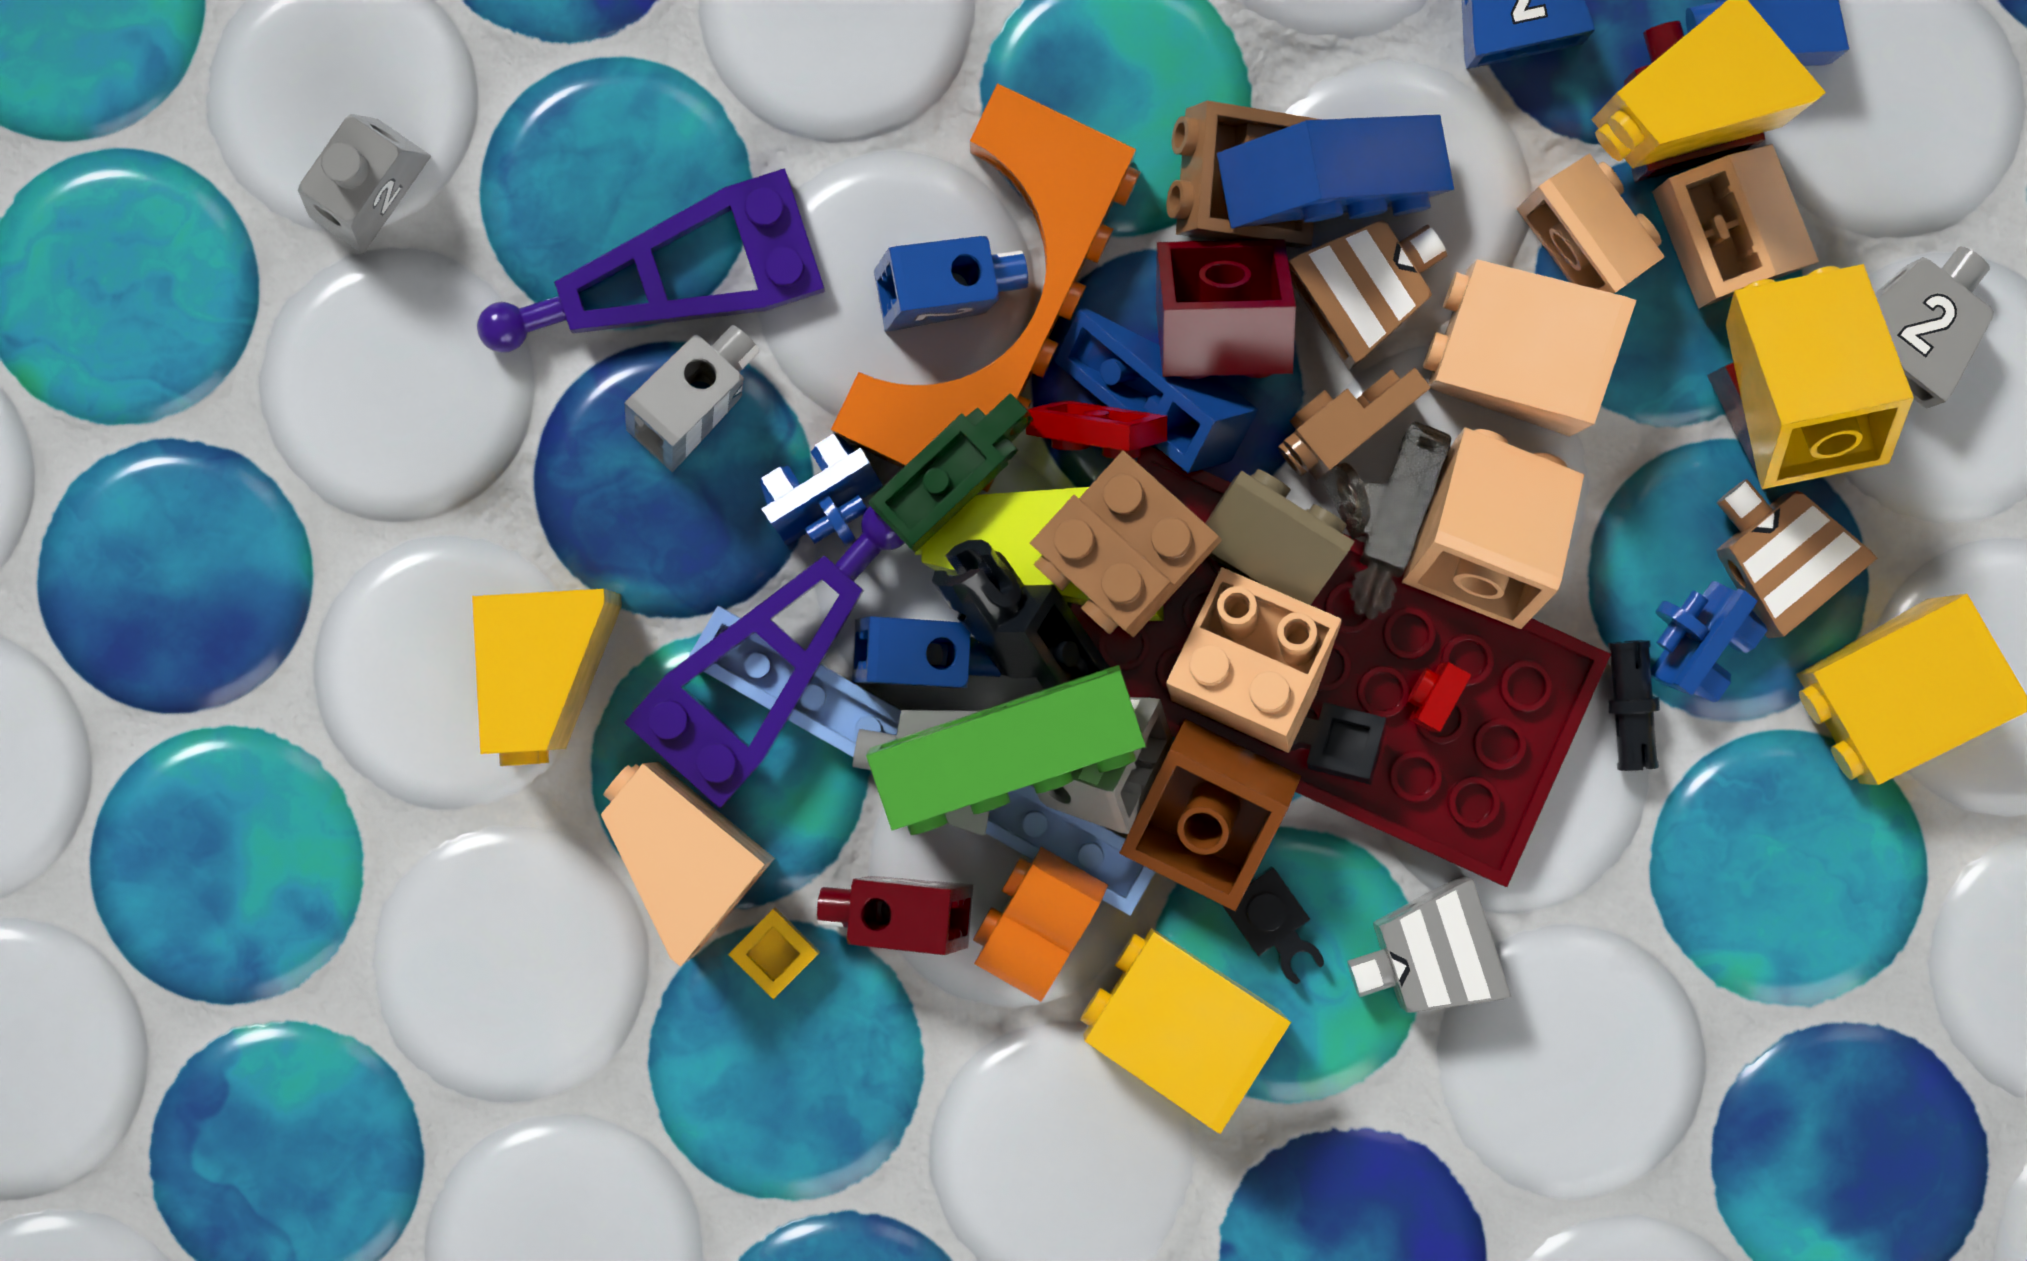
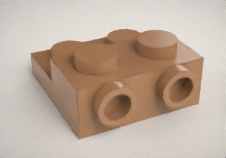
[1166,100,1322,248]
[1277,367,1431,481]
[1030,450,1222,637]

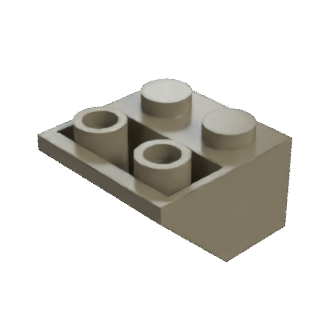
[1205,469,1355,605]

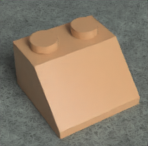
[1517,153,1665,294]

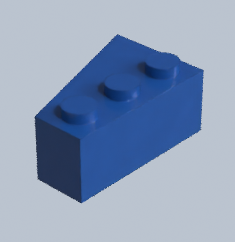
[1217,114,1455,229]

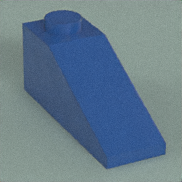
[1054,308,1259,473]

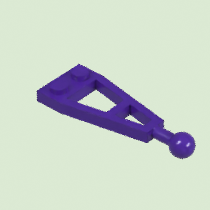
[477,168,825,353]
[624,506,905,808]

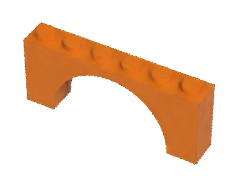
[831,83,1141,492]

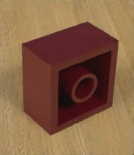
[1156,239,1296,380]

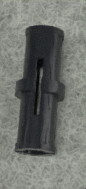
[1607,640,1660,771]

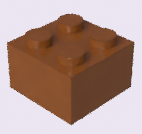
[1119,719,1301,911]

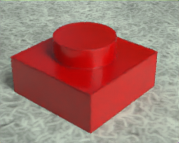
[1408,662,1471,732]

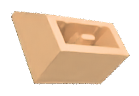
[1652,144,1819,309]
[1166,567,1342,753]

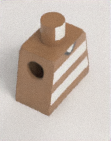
[1288,220,1447,370]
[1716,479,1878,638]

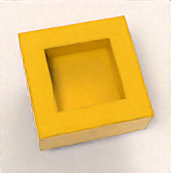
[728,907,820,1000]

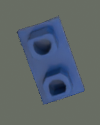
[760,433,883,546]
[1651,581,1767,702]

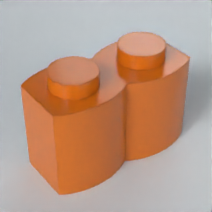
[973,847,1108,1002]

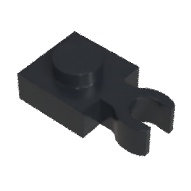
[1271,702,1387,785]
[1222,866,1324,984]

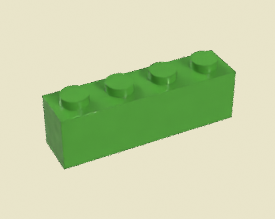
[866,665,1146,835]

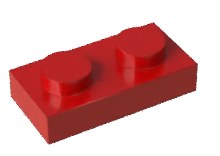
[1026,400,1168,459]

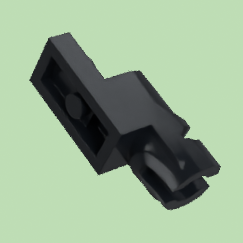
[932,540,1110,690]

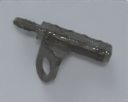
[1324,422,1451,620]

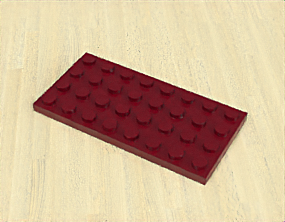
[1070,446,1611,887]

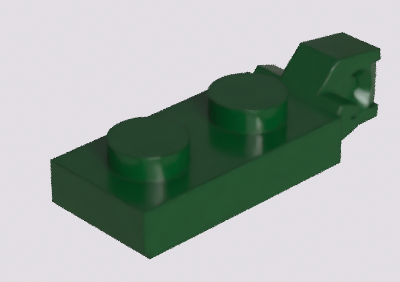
[868,393,1033,553]

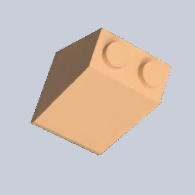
[1423,259,1637,437]
[1402,427,1584,629]
[601,762,775,967]

